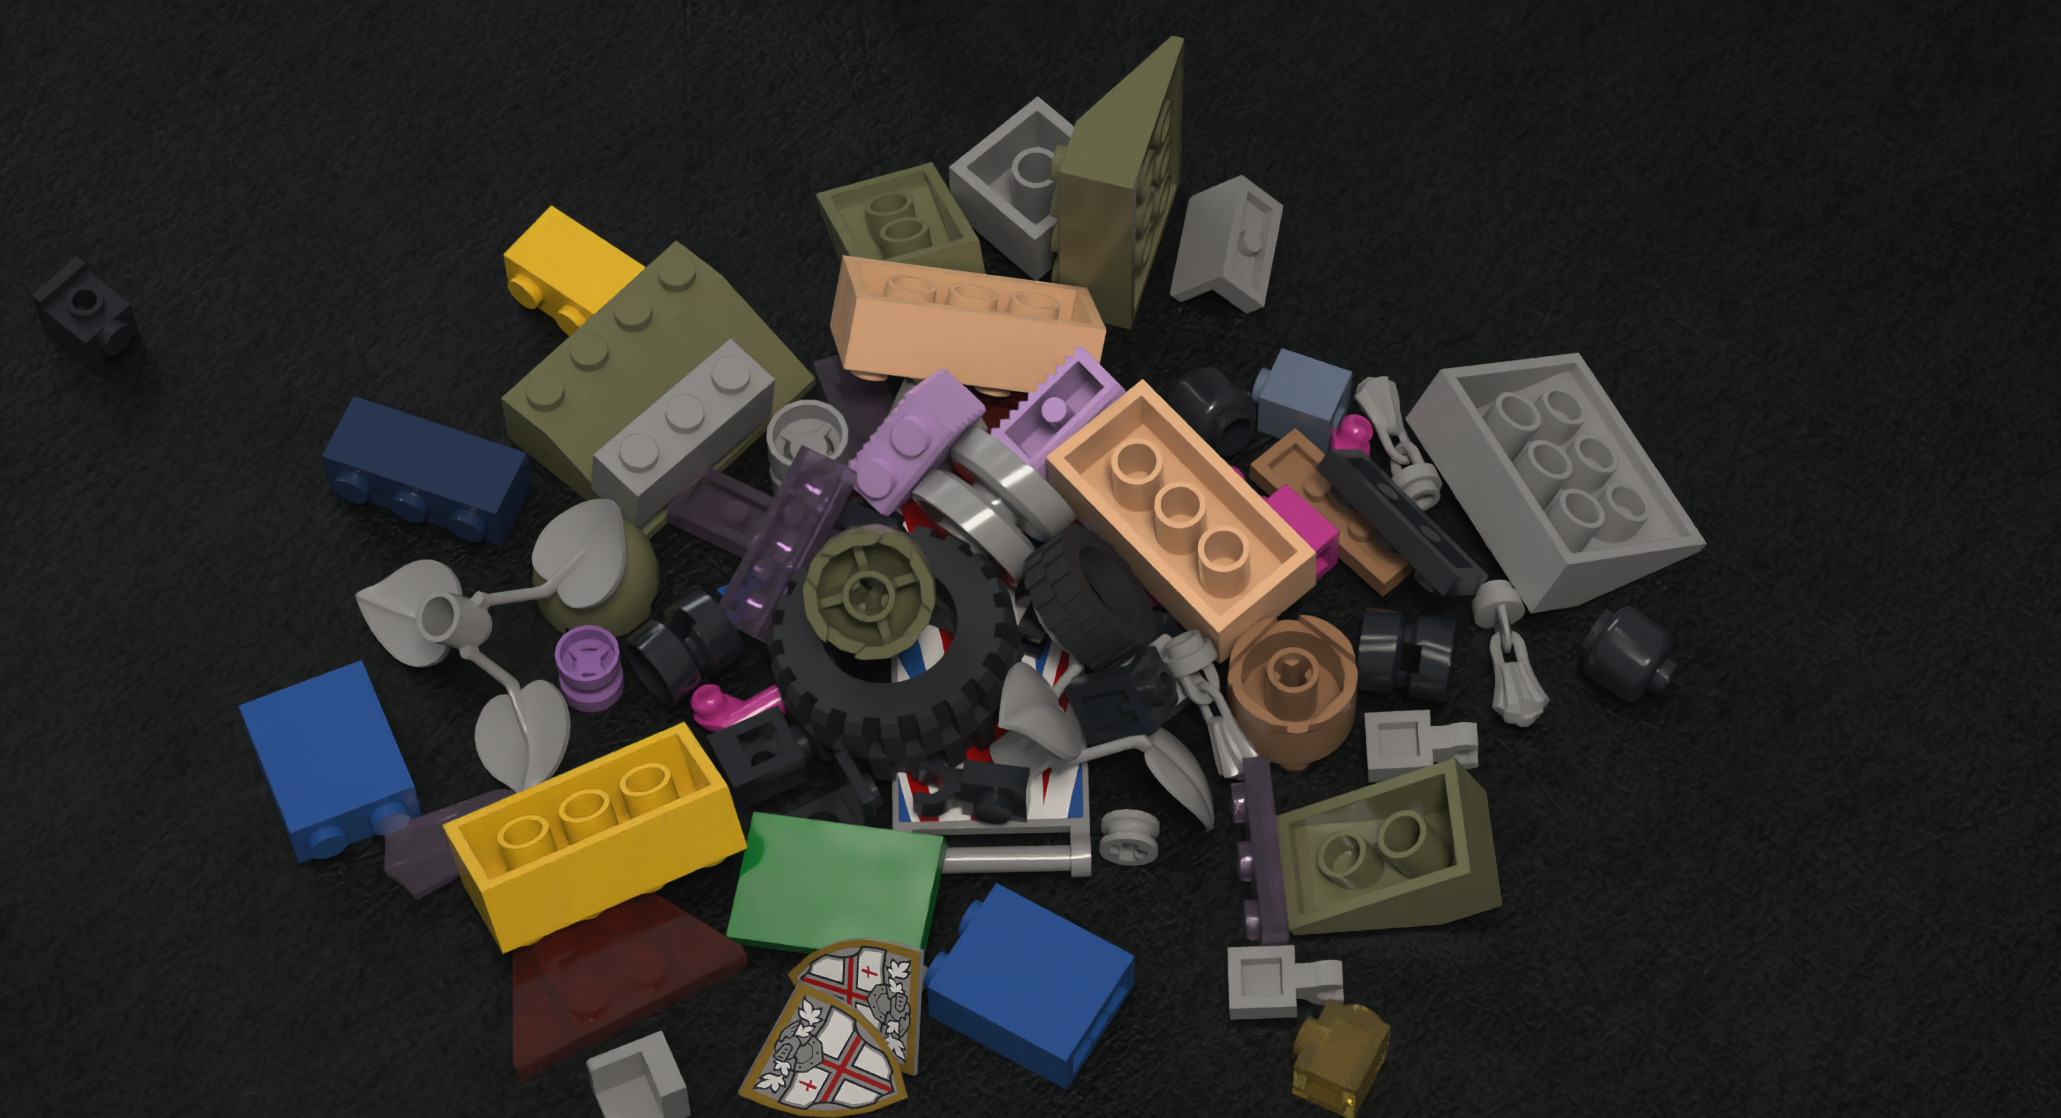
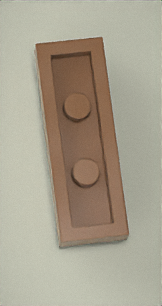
[1249,428,1416,597]

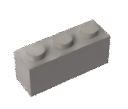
[591,338,775,527]

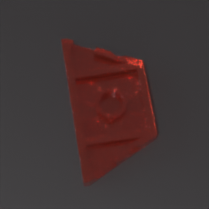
[513,892,748,1082]

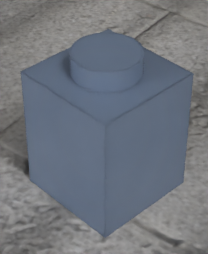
[1251,348,1352,454]

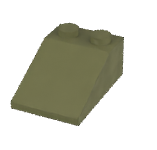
[816,162,985,274]
[1276,758,1502,935]

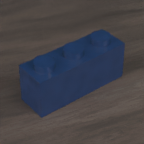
[322,396,533,546]

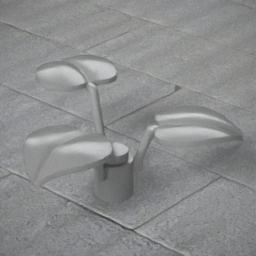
[355,499,626,793]
[990,606,1214,833]

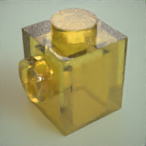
[1292,999,1390,1118]

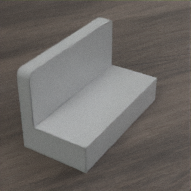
[1170,175,1283,314]

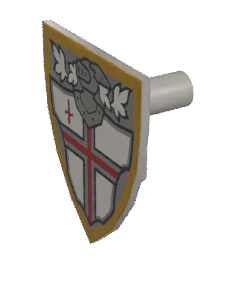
[788,937,929,1076]
[738,980,908,1118]

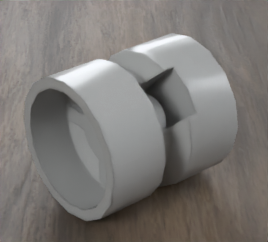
[766,400,851,515]

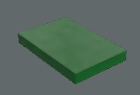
[726,812,948,956]

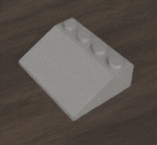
[1406,353,1707,613]

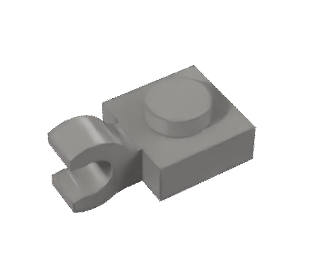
[1365,710,1478,782]
[1228,945,1344,1020]

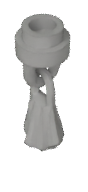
[1354,376,1442,511]
[1471,580,1550,727]
[1163,630,1260,781]

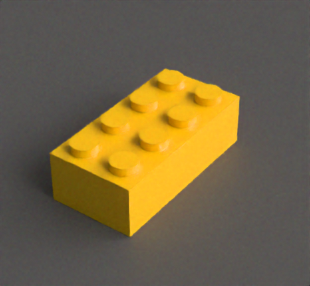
[442,722,747,954]

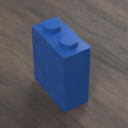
[239,660,422,863]
[923,883,1135,1090]

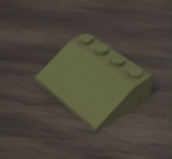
[1050,36,1184,330]
[501,241,816,539]

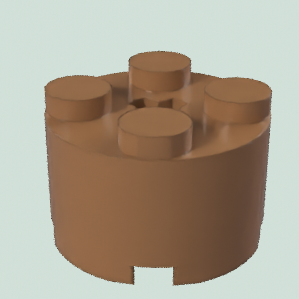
[1226,615,1358,771]

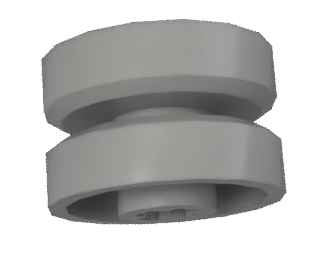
[911,425,1076,587]

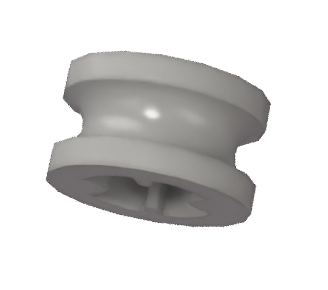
[1099,809,1160,866]

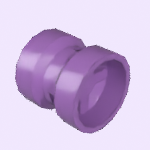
[555,625,625,713]

